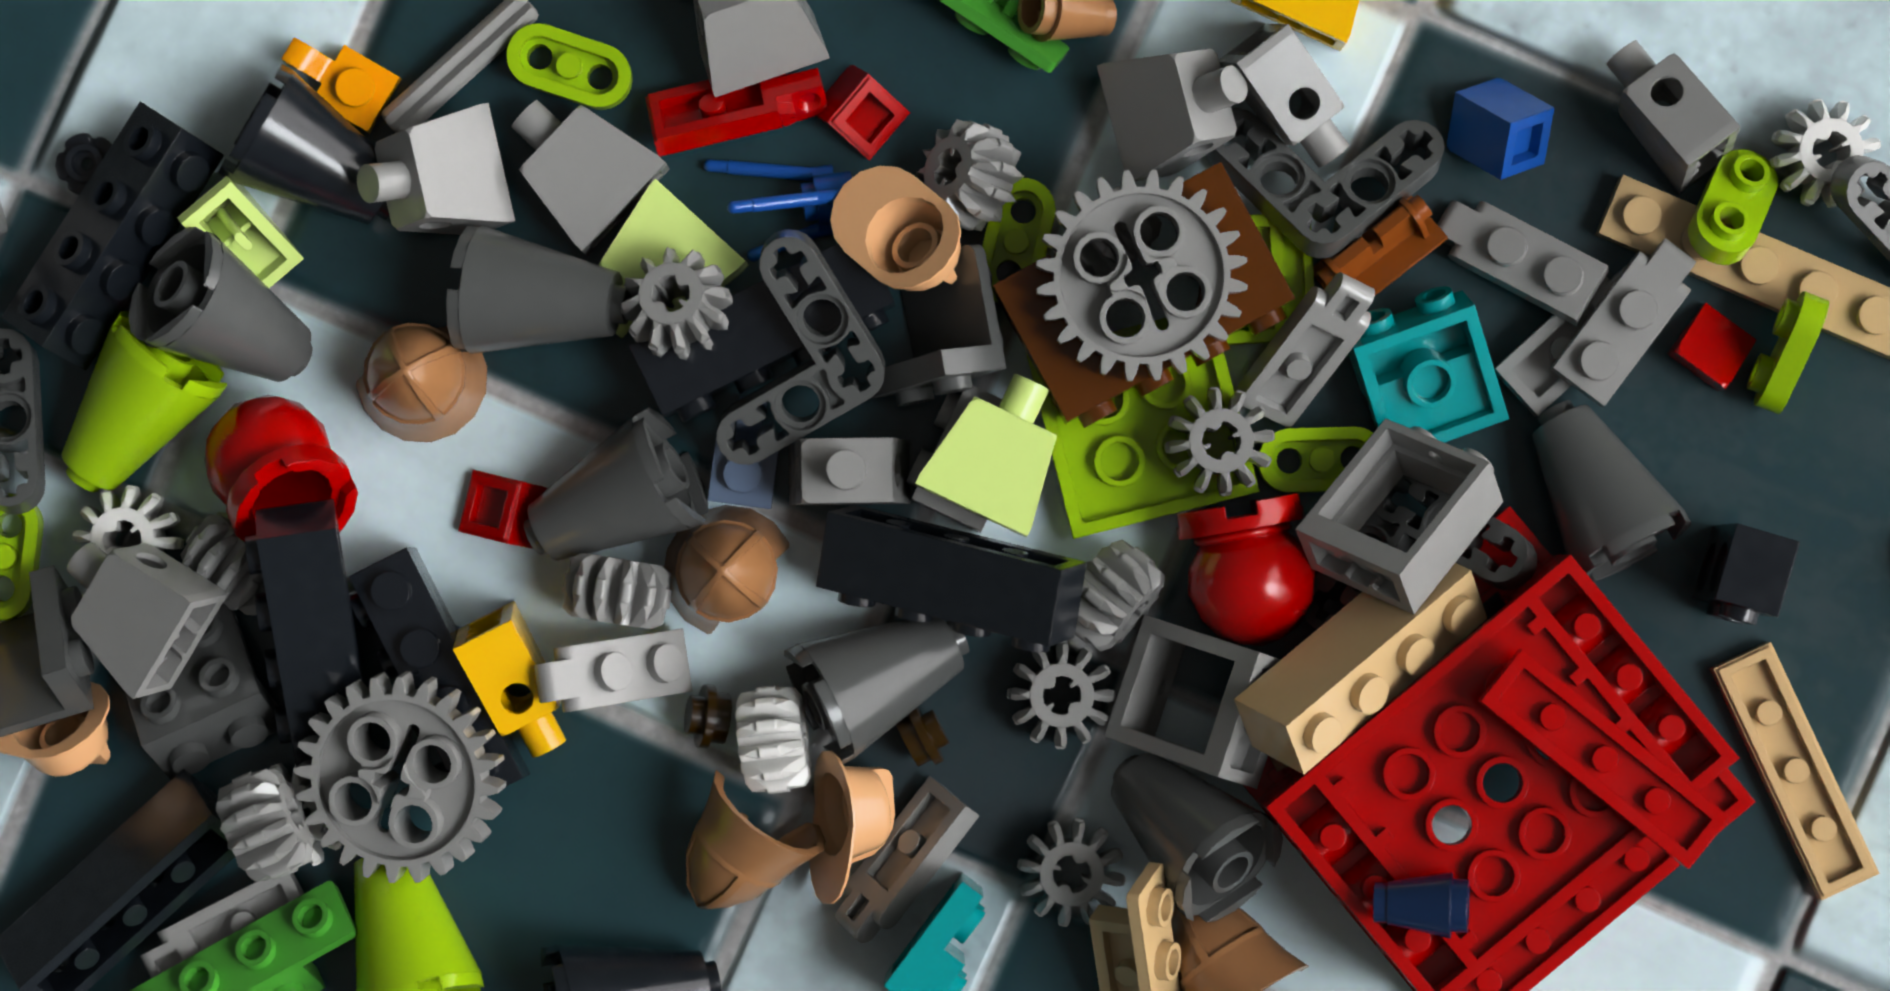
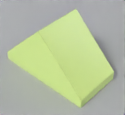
[177,176,304,288]

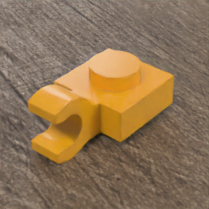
[281,37,402,134]

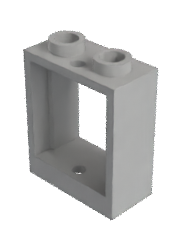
[1295,418,1503,614]
[1104,615,1281,789]

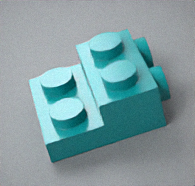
[1349,286,1509,443]
[884,872,985,991]

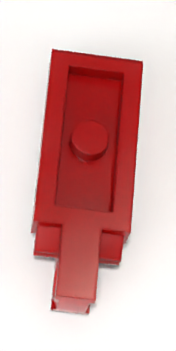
[645,68,828,157]

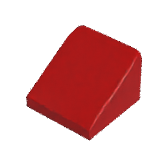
[816,65,910,161]
[1667,302,1757,391]
[458,470,547,549]

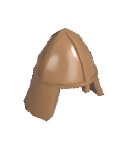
[356,323,487,442]
[664,505,789,634]
[686,770,826,909]
[1171,906,1309,991]

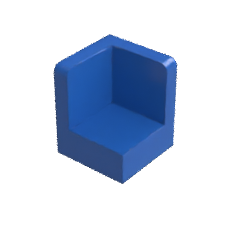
[1447,78,1554,180]

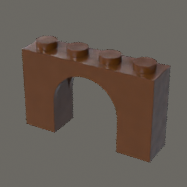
[992,162,1295,428]

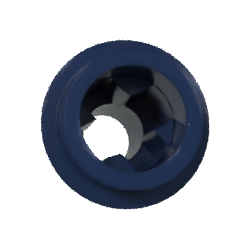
[1373,872,1470,939]

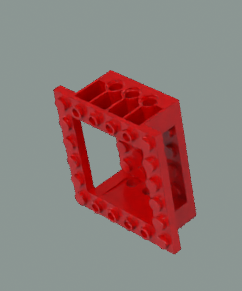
[1243,506,1756,991]

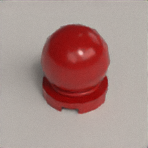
[204,395,358,542]
[1176,493,1315,646]

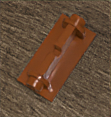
[1313,194,1448,295]

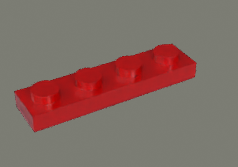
[1477,649,1731,869]

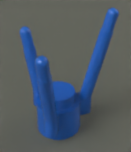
[703,159,852,262]

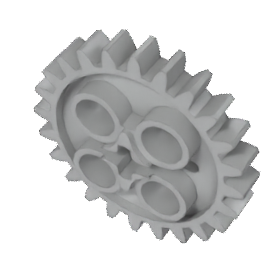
[1035,169,1248,382]
[294,671,507,883]

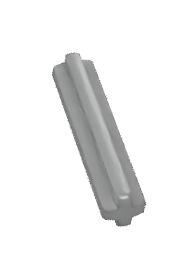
[381,0,539,133]

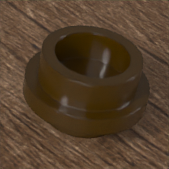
[684,684,732,749]
[896,707,950,767]

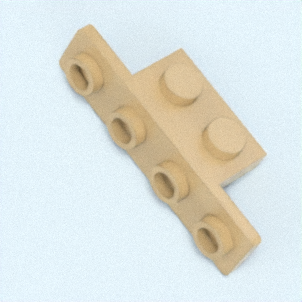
[1089,862,1181,991]

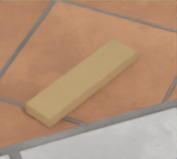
[1709,642,1880,900]

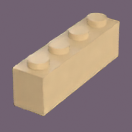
[1234,563,1487,774]

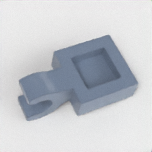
[707,396,780,509]

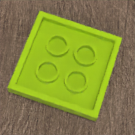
[1026,318,1260,539]

